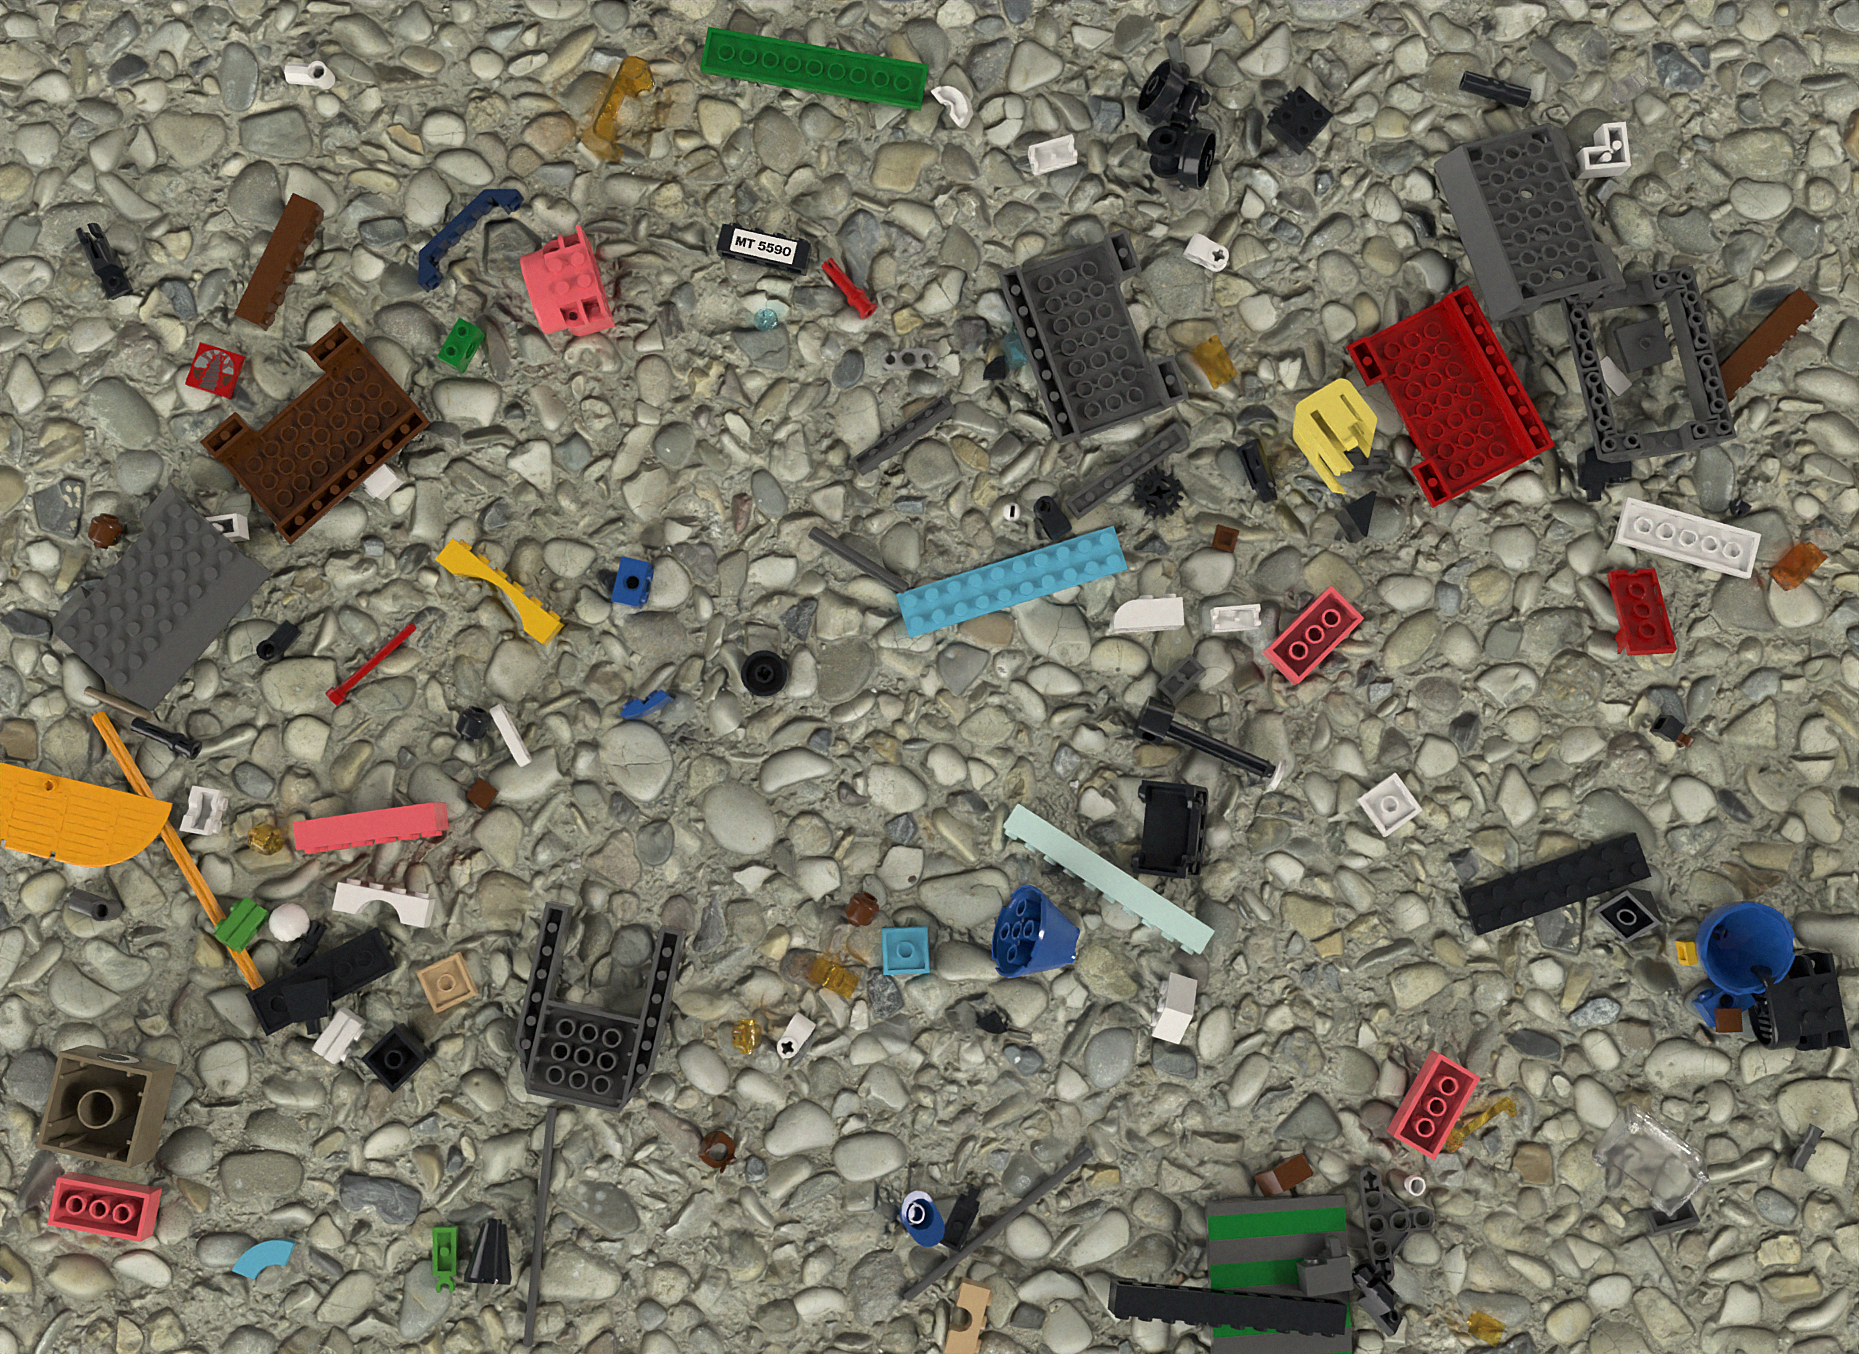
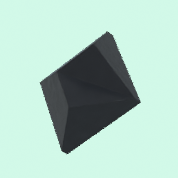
[1593,887,1662,944]

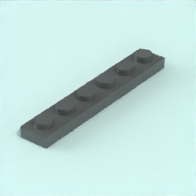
[1065,423,1189,520]

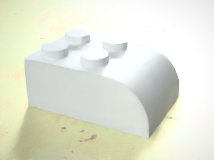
[1109,594,1184,634]

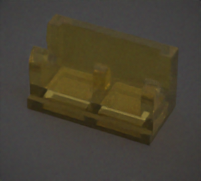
[1193,335,1238,390]

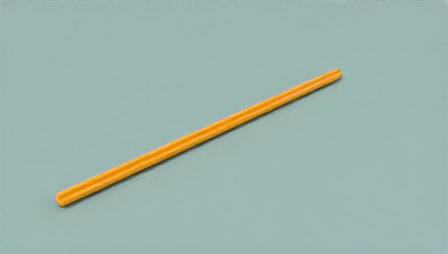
[92,712,266,990]

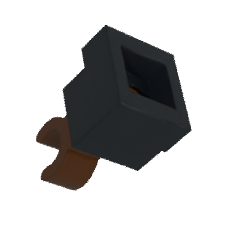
[1649,714,1694,748]

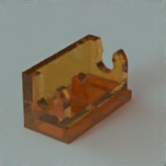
[1768,541,1828,591]

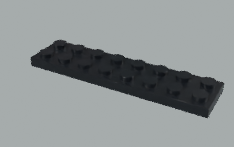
[1459,832,1652,936]

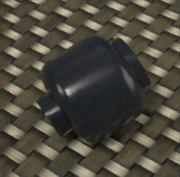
[455,706,490,742]

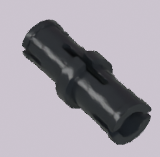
[290,921,328,967]

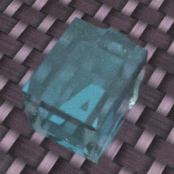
[1000,332,1030,371]

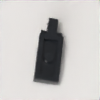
[1237,438,1278,503]
[939,1184,980,1252]

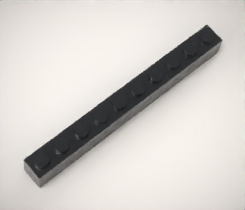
[1108,1279,1347,1338]

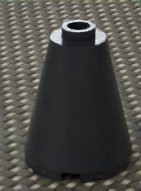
[464,1218,512,1285]

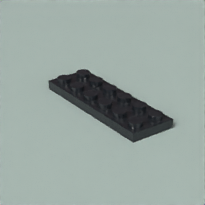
[245,927,398,1036]

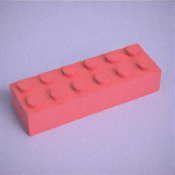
[293,802,449,854]

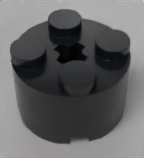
[741,650,789,698]

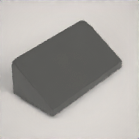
[1644,1198,1700,1238]

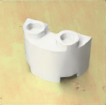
[931,86,973,129]
[180,785,228,835]

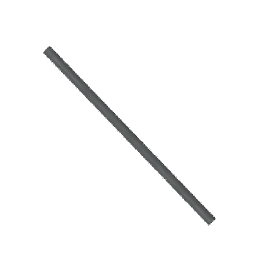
[523,1106,557,1347]
[903,1148,1094,1302]

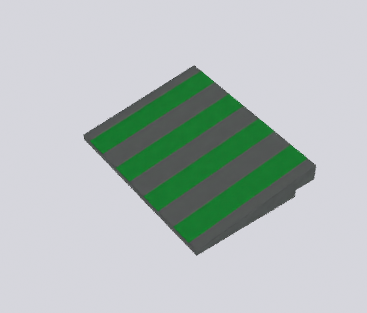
[1204,1194,1352,1354]

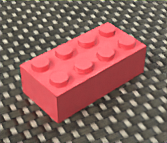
[1261,586,1364,685]
[1386,1050,1481,1161]
[47,1172,162,1242]

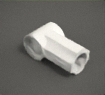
[284,61,335,90]

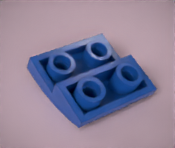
[620,689,674,720]

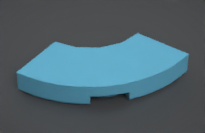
[232,1238,296,1280]

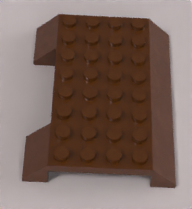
[200,321,431,545]

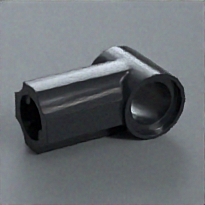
[256,619,302,663]

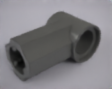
[68,889,122,922]

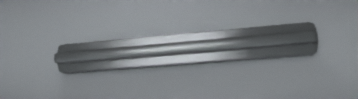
[808,526,909,594]

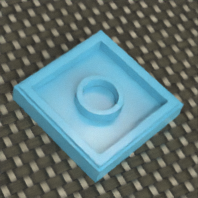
[881,926,930,975]

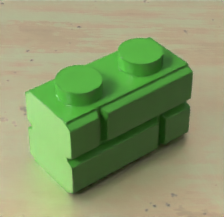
[214,897,270,954]

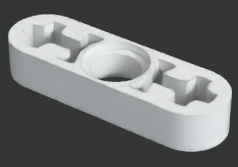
[490,703,532,767]

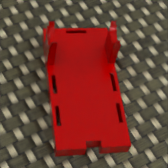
[1607,568,1677,656]

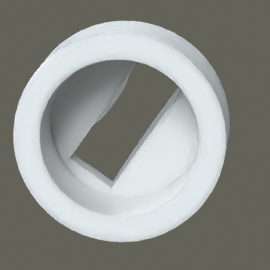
[1003,502,1021,522]
[1404,1175,1426,1196]

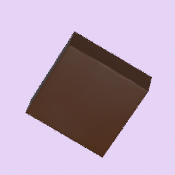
[1211,524,1240,553]
[465,778,499,810]
[1714,1007,1743,1033]

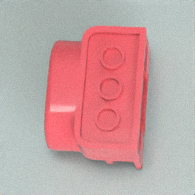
[520,225,615,336]

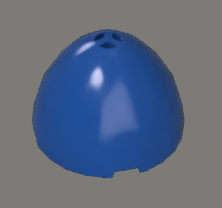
[1695,901,1795,995]

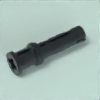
[130,717,202,760]

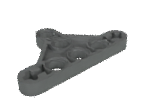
[1357,1165,1434,1283]

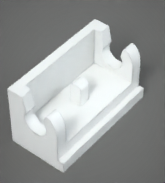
[1028,134,1078,176]
[1210,604,1261,633]

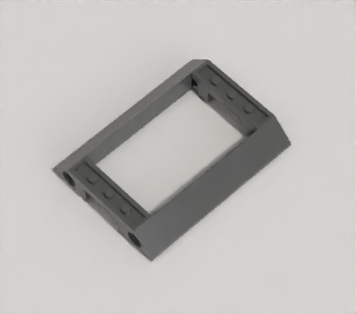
[1559,266,1737,463]

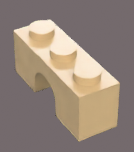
[944,1277,993,1354]

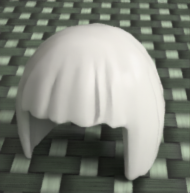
[269,903,310,942]

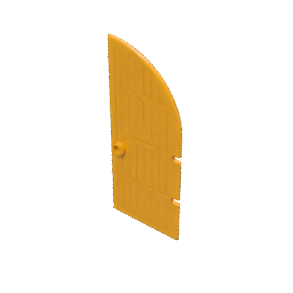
[0,762,173,867]

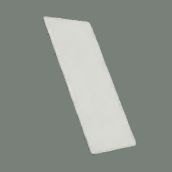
[1600,356,1632,396]

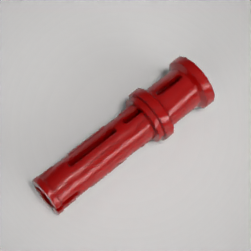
[821,258,878,320]

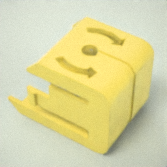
[1292,379,1378,494]

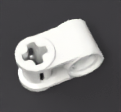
[1183,233,1229,272]
[777,1012,817,1058]

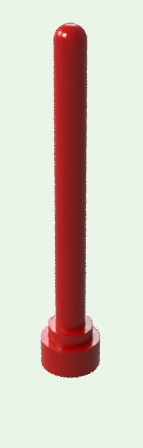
[325,623,416,706]

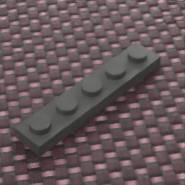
[850,395,956,476]

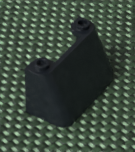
[1131,780,1209,880]

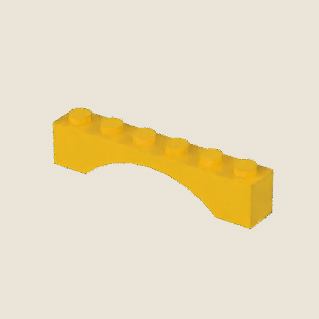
[435,538,564,646]

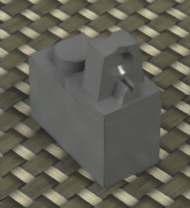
[1297,1235,1353,1297]

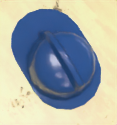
[900,1191,945,1247]

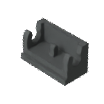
[1156,654,1206,706]

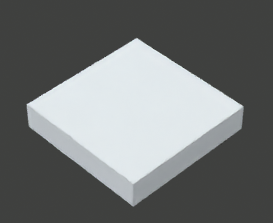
[1357,773,1423,837]

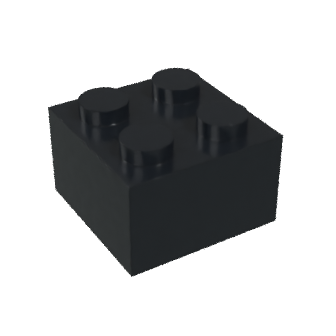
[361,1023,435,1093]

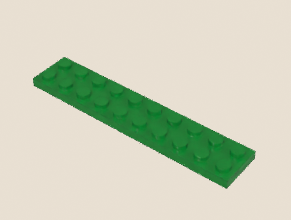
[700,27,929,111]

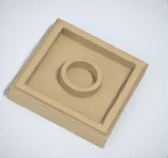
[416,952,479,1014]

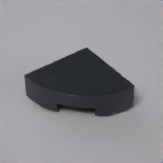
[983,355,1006,381]
[976,1010,1007,1034]

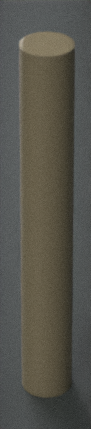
[84,686,152,721]

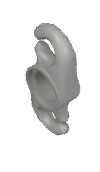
[880,348,937,370]

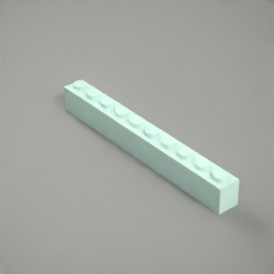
[1002,803,1215,955]

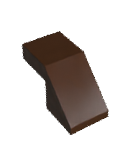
[1254,1153,1314,1198]

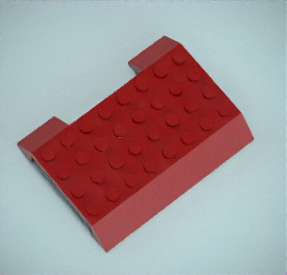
[1346,285,1555,508]

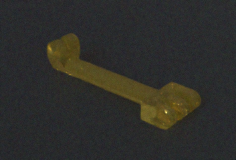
[1445,1097,1517,1153]

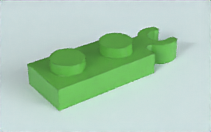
[432,1225,459,1293]

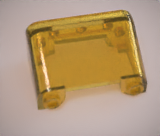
[580,55,656,162]

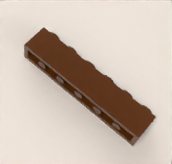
[234,193,324,331]
[1719,287,1819,403]

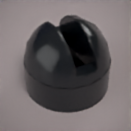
[1730,498,1752,518]

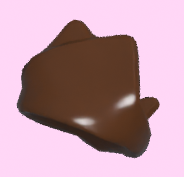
[698,1131,737,1174]

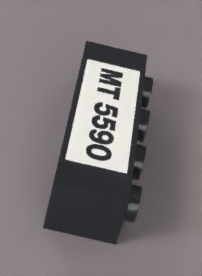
[716,223,812,276]

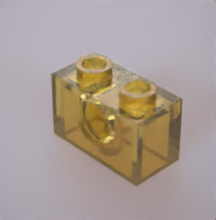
[808,955,861,999]

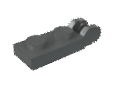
[1326,447,1390,472]

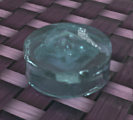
[754,308,778,331]

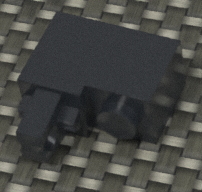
[1577,451,1632,503]

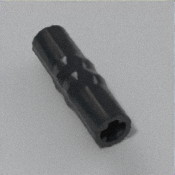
[1459,71,1531,108]

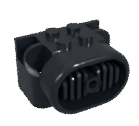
[1748,949,1851,1051]

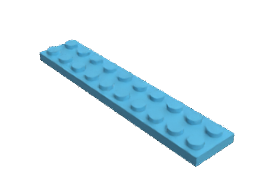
[896,526,1128,638]

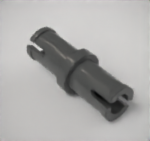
[1788,1123,1825,1172]

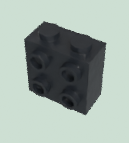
[1266,86,1334,156]

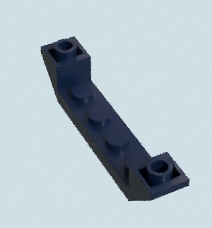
[418,189,524,293]

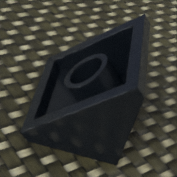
[1334,490,1377,543]

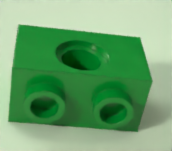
[437,317,485,374]

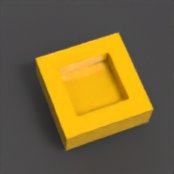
[1675,940,1698,966]

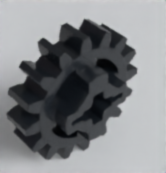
[1133,470,1184,520]

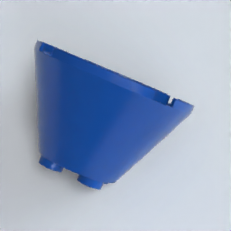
[992,885,1080,978]

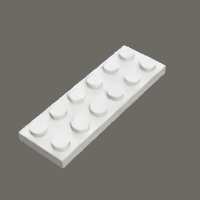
[1614,497,1761,579]

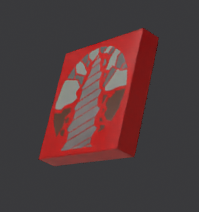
[185,342,246,400]

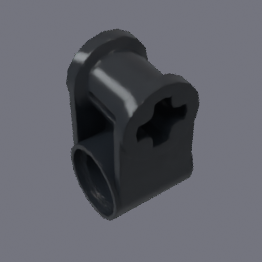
[1033,496,1072,541]

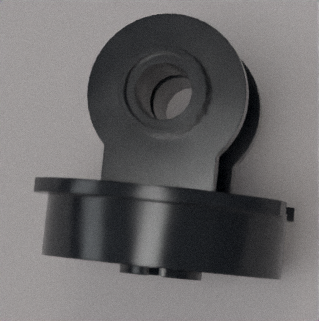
[1136,59,1211,132]
[1147,122,1216,192]

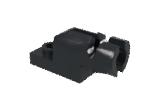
[76,223,133,300]
[1352,1259,1403,1337]

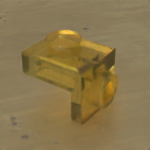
[1466,1310,1507,1347]

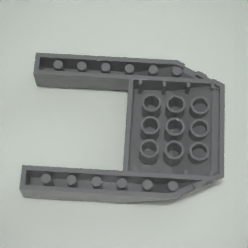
[514,901,687,1113]

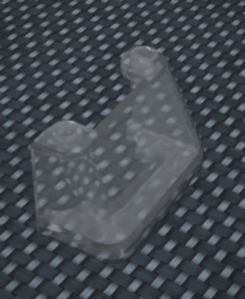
[1592,1102,1710,1216]

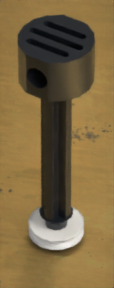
[1132,696,1287,791]

